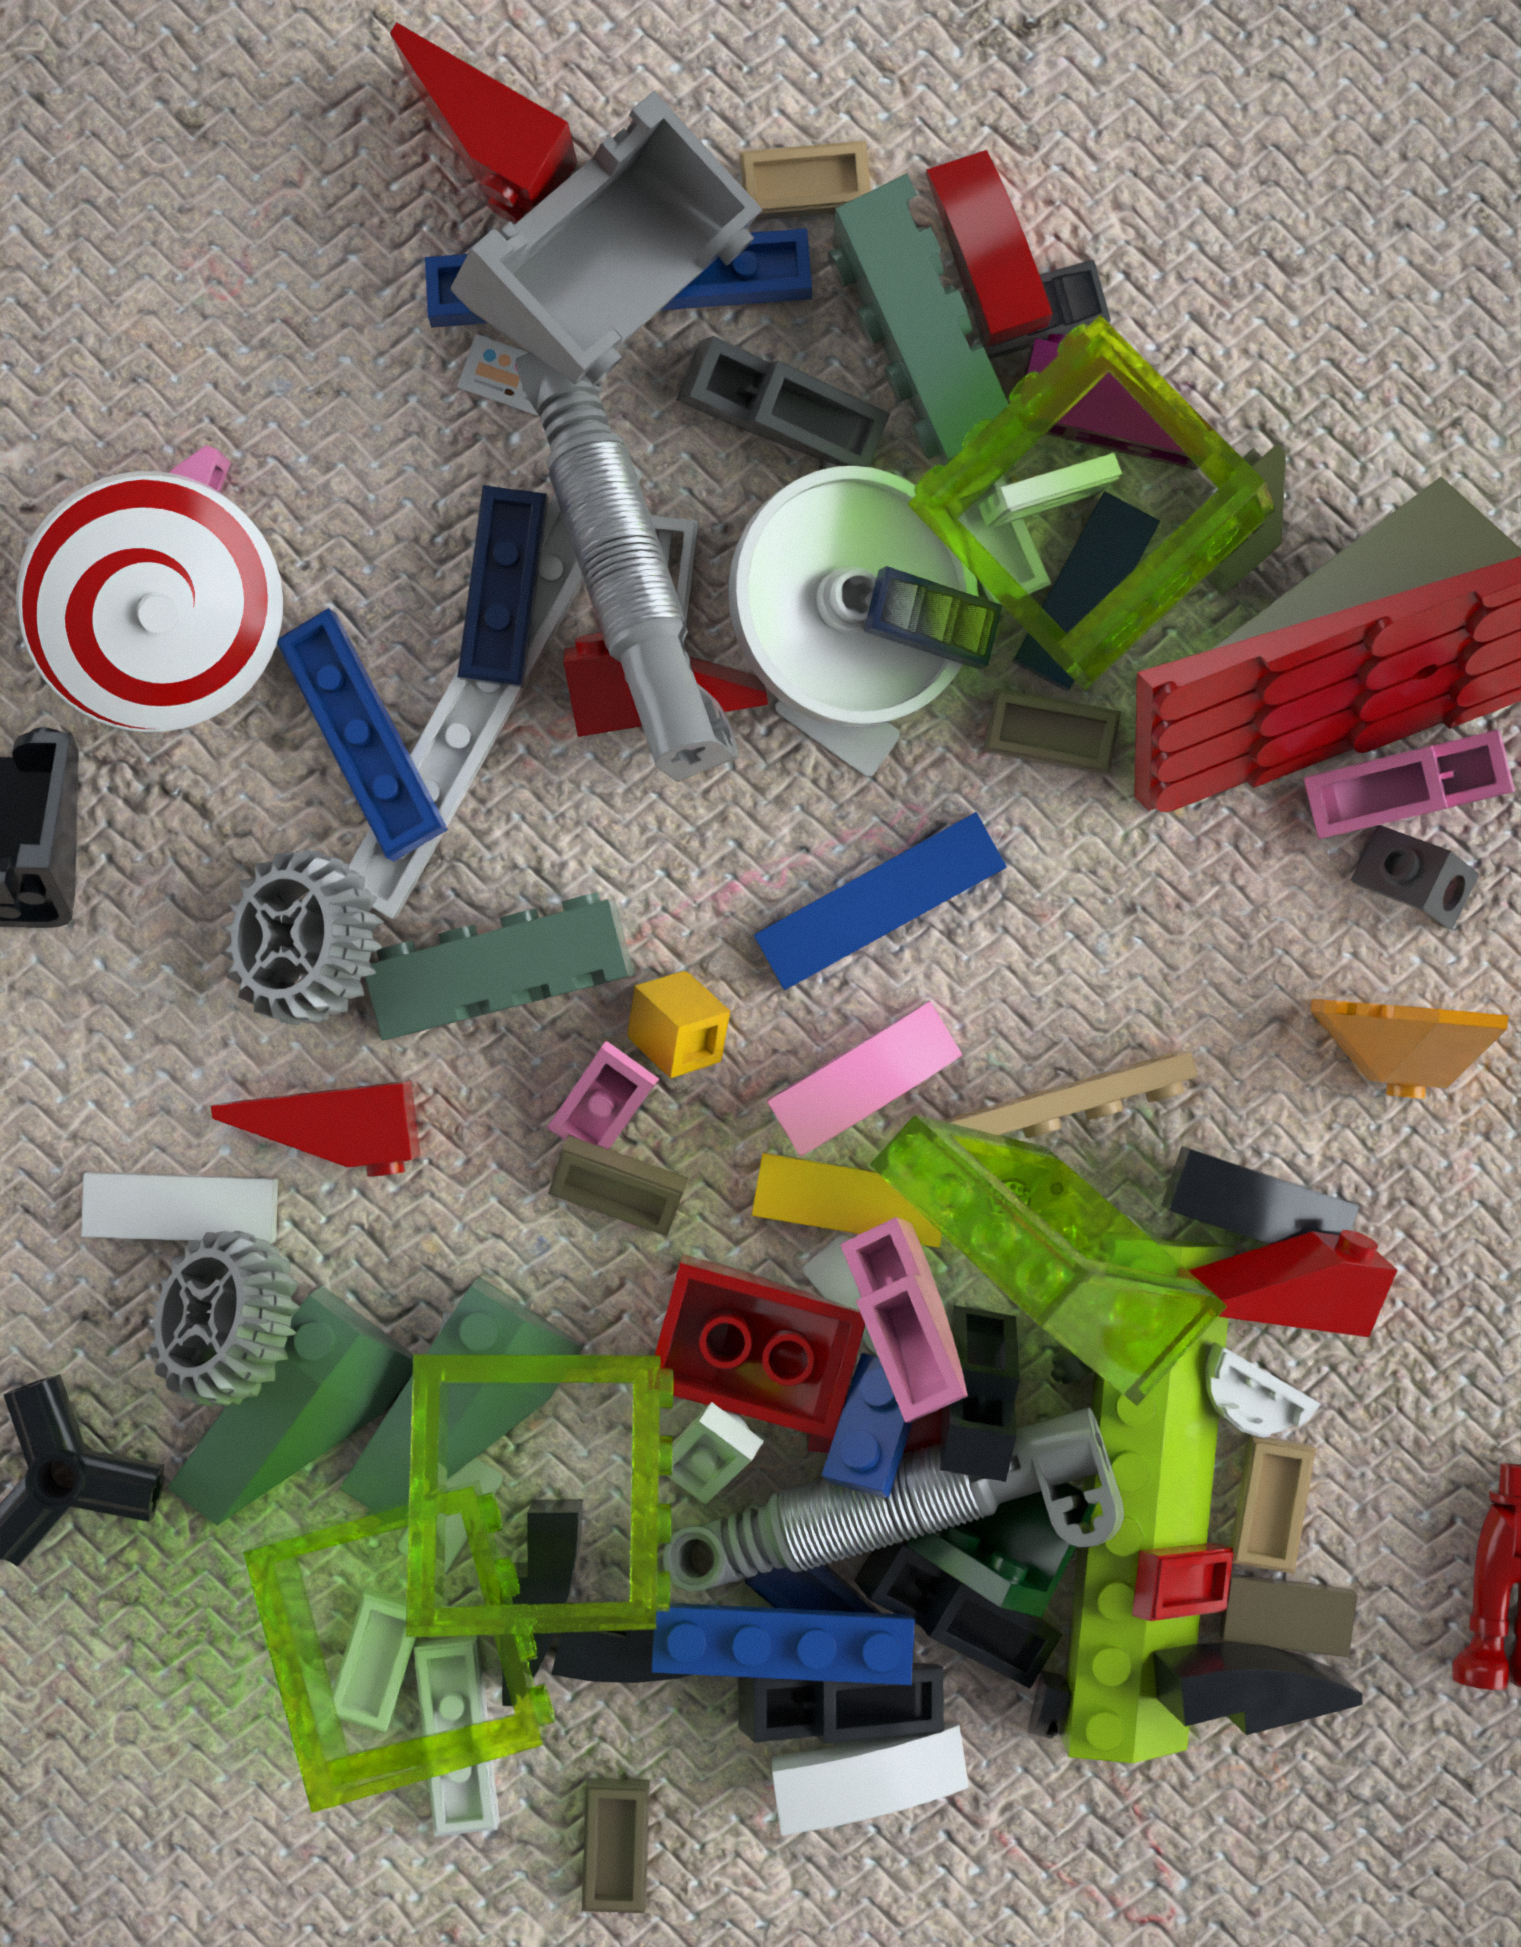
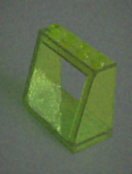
[907,315,1276,691]
[869,1115,1227,1406]
[406,1352,673,1637]
[243,1480,555,1813]

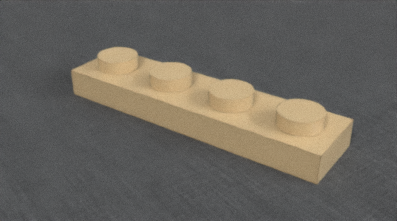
[939,1050,1199,1156]

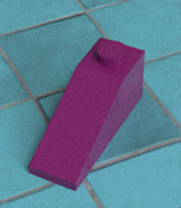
[1014,334,1210,470]

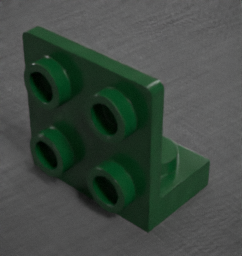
[906,1482,1097,1618]

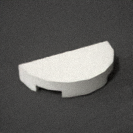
[1205,1342,1321,1438]

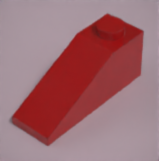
[563,632,768,737]
[211,1080,420,1177]
[1179,1230,1398,1338]

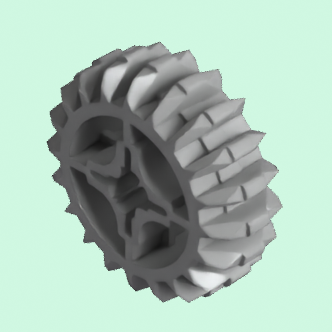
[221,850,384,1025]
[147,1230,301,1406]

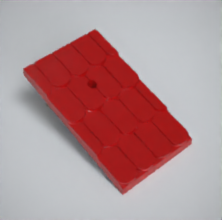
[1134,477,1521,813]

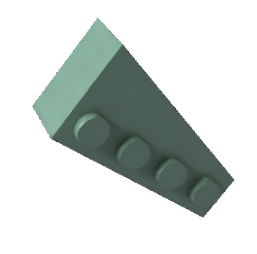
[828,173,1018,471]
[365,892,635,1041]

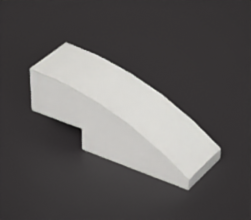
[772,1722,969,1836]

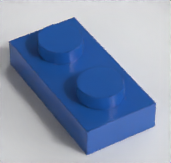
[821,1353,913,1499]

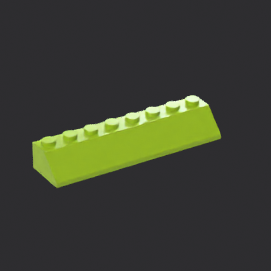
[1060,1233,1235,1764]

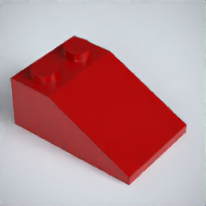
[390,22,578,224]
[645,1254,865,1440]

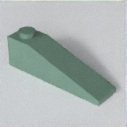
[339,1276,585,1523]
[167,1285,421,1526]

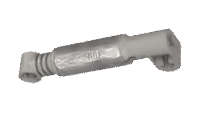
[516,352,738,782]
[663,1407,1124,1592]

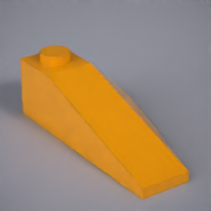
[1311,999,1509,1099]

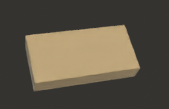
[740,140,871,221]
[1230,1434,1316,1574]

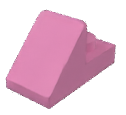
[547,1041,659,1149]

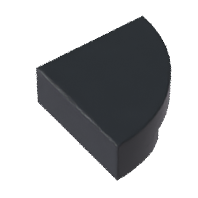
[1027,1670,1071,1739]

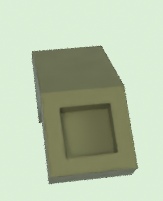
[1205,443,1286,596]

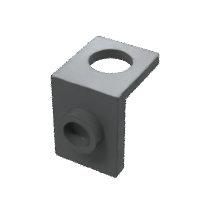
[1351,825,1479,930]

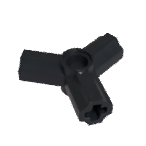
[0,1374,165,1567]

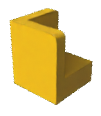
[627,971,730,1079]

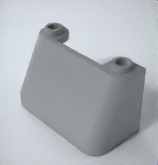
[450,90,763,385]

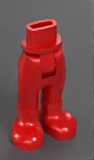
[1452,1463,1521,1690]

